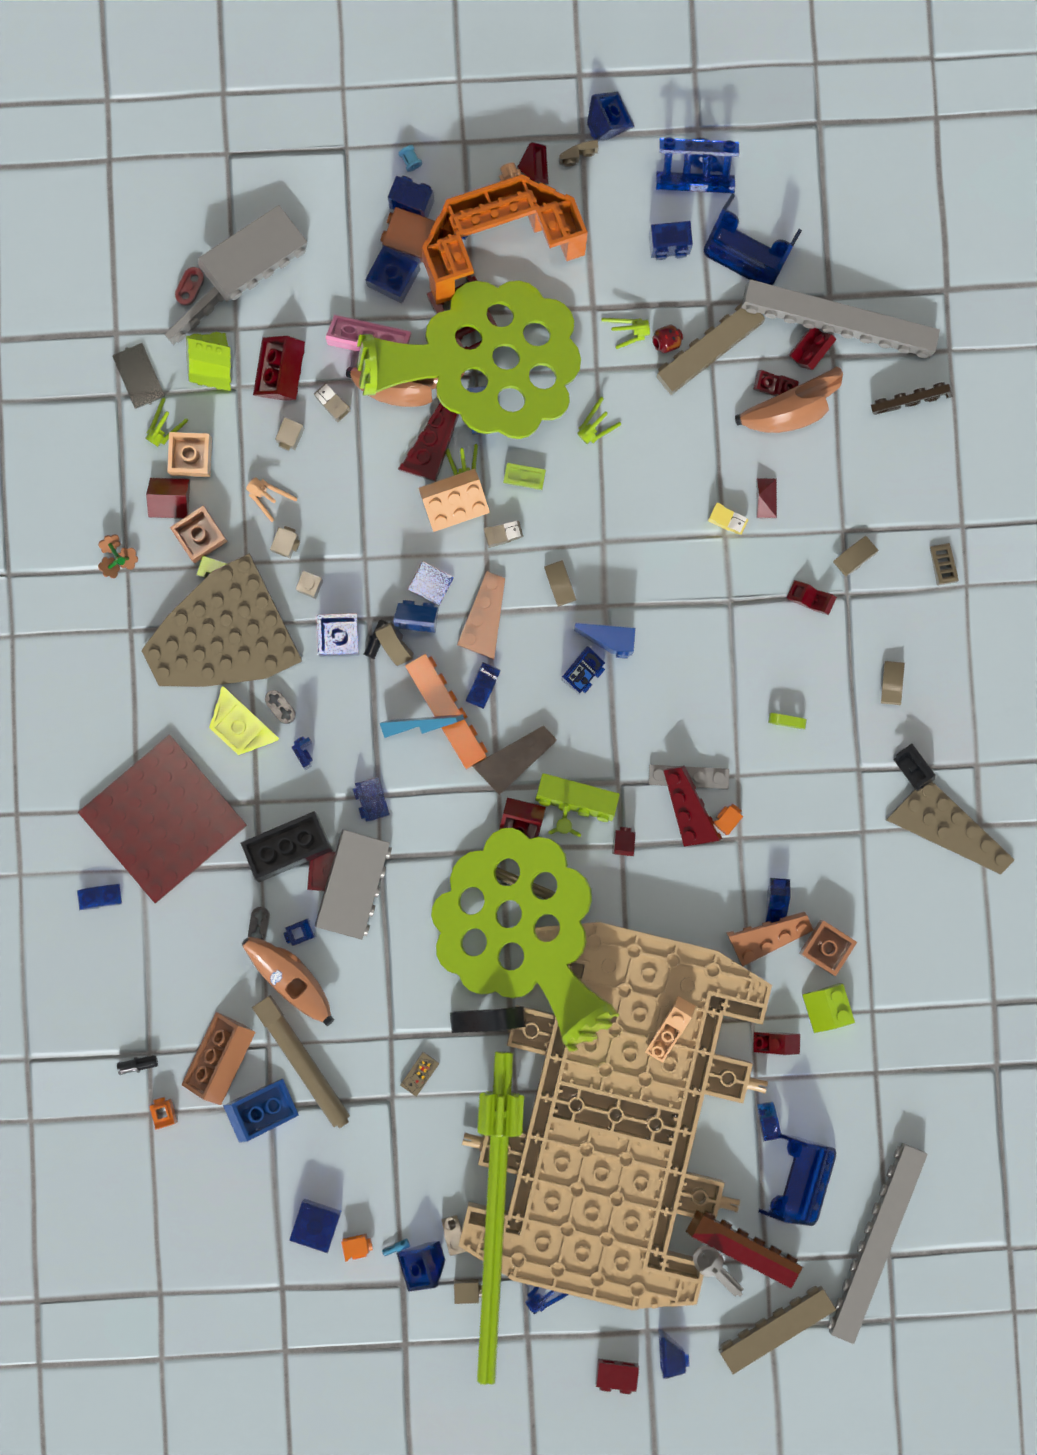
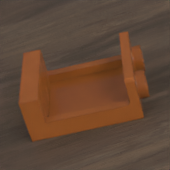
[380,207,435,263]

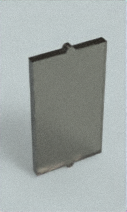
[112,343,165,409]

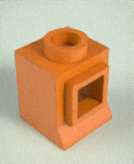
[713,804,743,835]
[149,1097,177,1130]
[341,1234,373,1262]

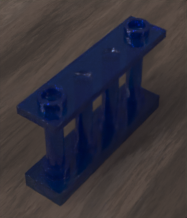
[656,137,739,194]

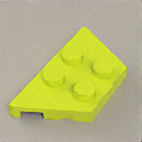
[209,686,280,755]

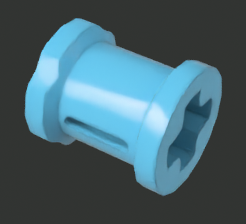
[398,145,423,172]

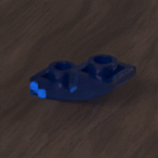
[466,662,501,709]
[77,884,122,911]

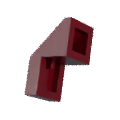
[787,580,837,615]

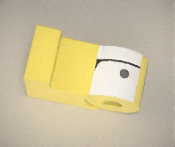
[708,502,748,535]

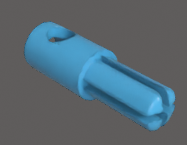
[382,1238,410,1256]

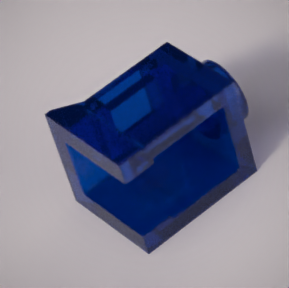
[283,918,316,946]

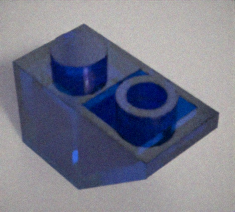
[765,878,791,923]

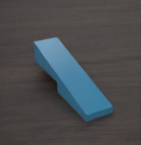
[379,715,464,738]

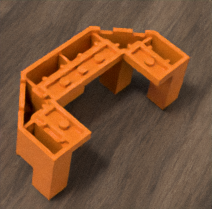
[422,175,588,305]

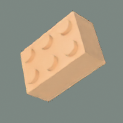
[418,469,490,532]

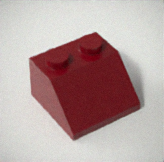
[499,797,546,839]

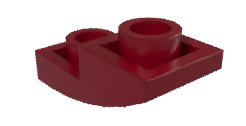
[753,370,799,396]

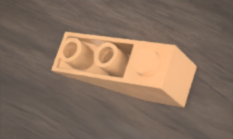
[645,996,696,1062]

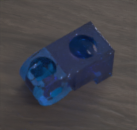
[757,1102,782,1142]

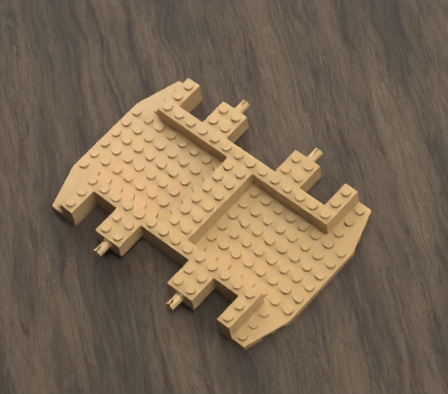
[459,922,772,1310]

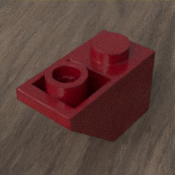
[753,1032,800,1055]

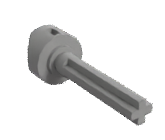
[693,1245,744,1297]

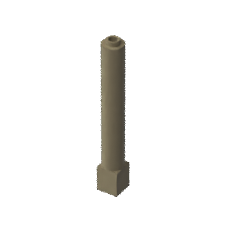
[252,995,350,1128]

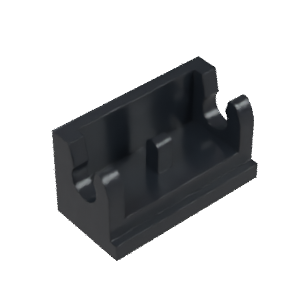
[893,743,936,792]

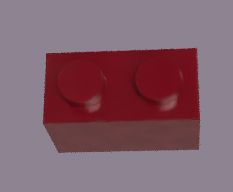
[595,1358,639,1394]

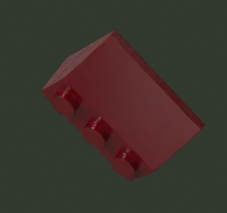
[253,336,305,401]

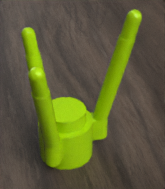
[601,318,650,349]
[577,397,621,444]
[145,398,188,447]
[446,444,478,475]
[548,805,581,837]

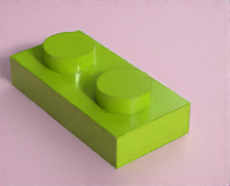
[503,463,546,490]

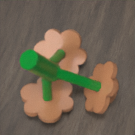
[98,534,138,578]

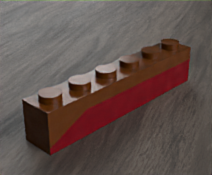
[685,1210,803,1289]

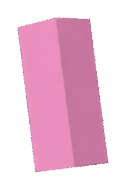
[326,315,411,352]

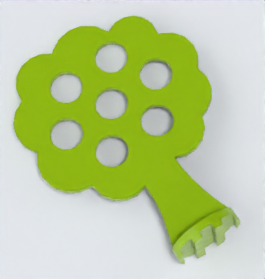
[357,280,581,439]
[431,828,619,1052]

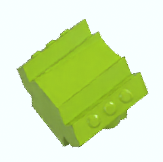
[186,332,231,391]

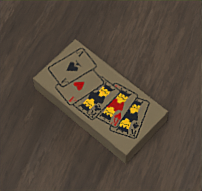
[400,1052,440,1097]

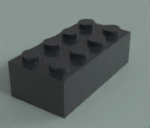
[241,811,333,883]

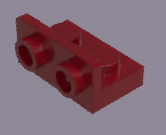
[789,328,837,370]

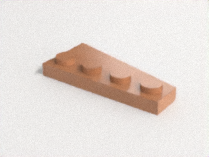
[727,912,814,967]

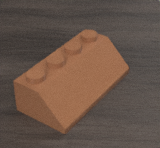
[181,1012,256,1105]

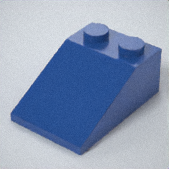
[393,600,438,633]
[574,623,636,659]
[223,1079,299,1143]

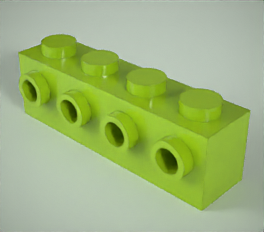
[535,773,620,822]

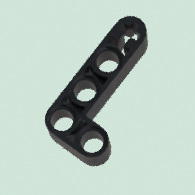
[450,1006,526,1033]

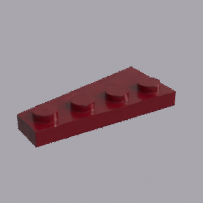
[398,402,459,482]
[663,765,723,847]

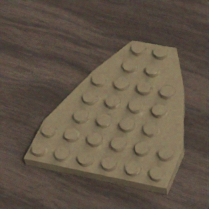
[141,553,302,687]

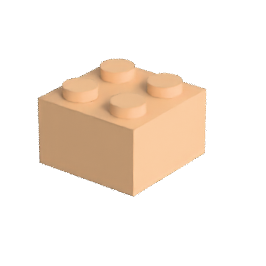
[167,432,212,477]

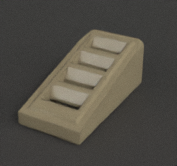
[930,543,959,586]

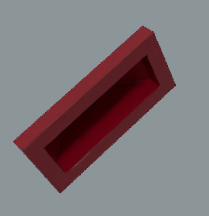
[517,142,549,185]
[756,478,777,518]

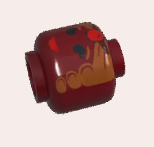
[652,324,683,353]

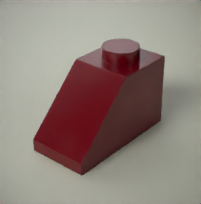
[612,827,636,856]

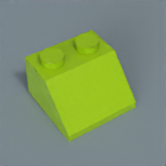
[802,983,855,1033]

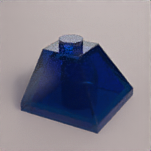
[587,92,635,141]
[397,1241,446,1292]
[658,1329,689,1379]

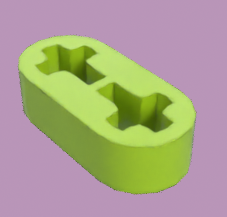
[768,713,807,729]

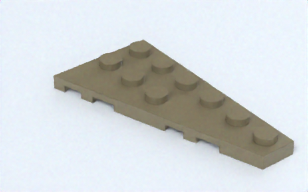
[886,782,1014,874]

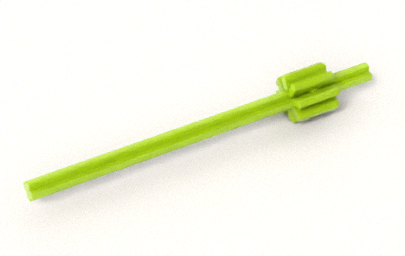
[477,1052,524,1385]

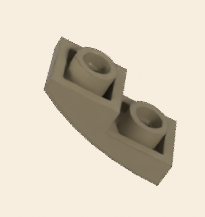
[559,140,598,167]
[833,536,879,577]
[544,560,576,607]
[375,622,414,666]
[881,661,905,705]

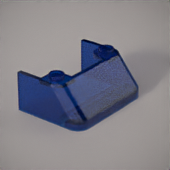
[704,193,802,285]
[758,1134,836,1226]

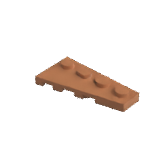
[457,571,505,660]

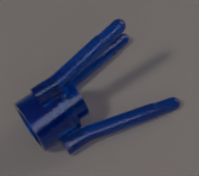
[525,1286,569,1314]

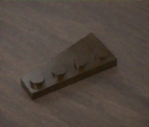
[871,382,953,415]
[472,726,557,795]

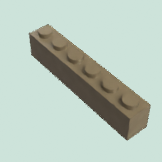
[657,303,765,395]
[718,1286,836,1374]

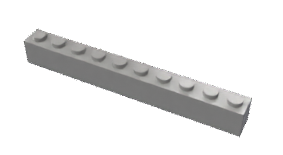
[741,280,940,358]
[828,1143,928,1344]

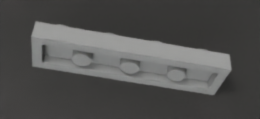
[164,286,225,345]
[648,765,729,789]

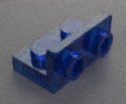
[291,736,313,770]
[353,777,390,822]

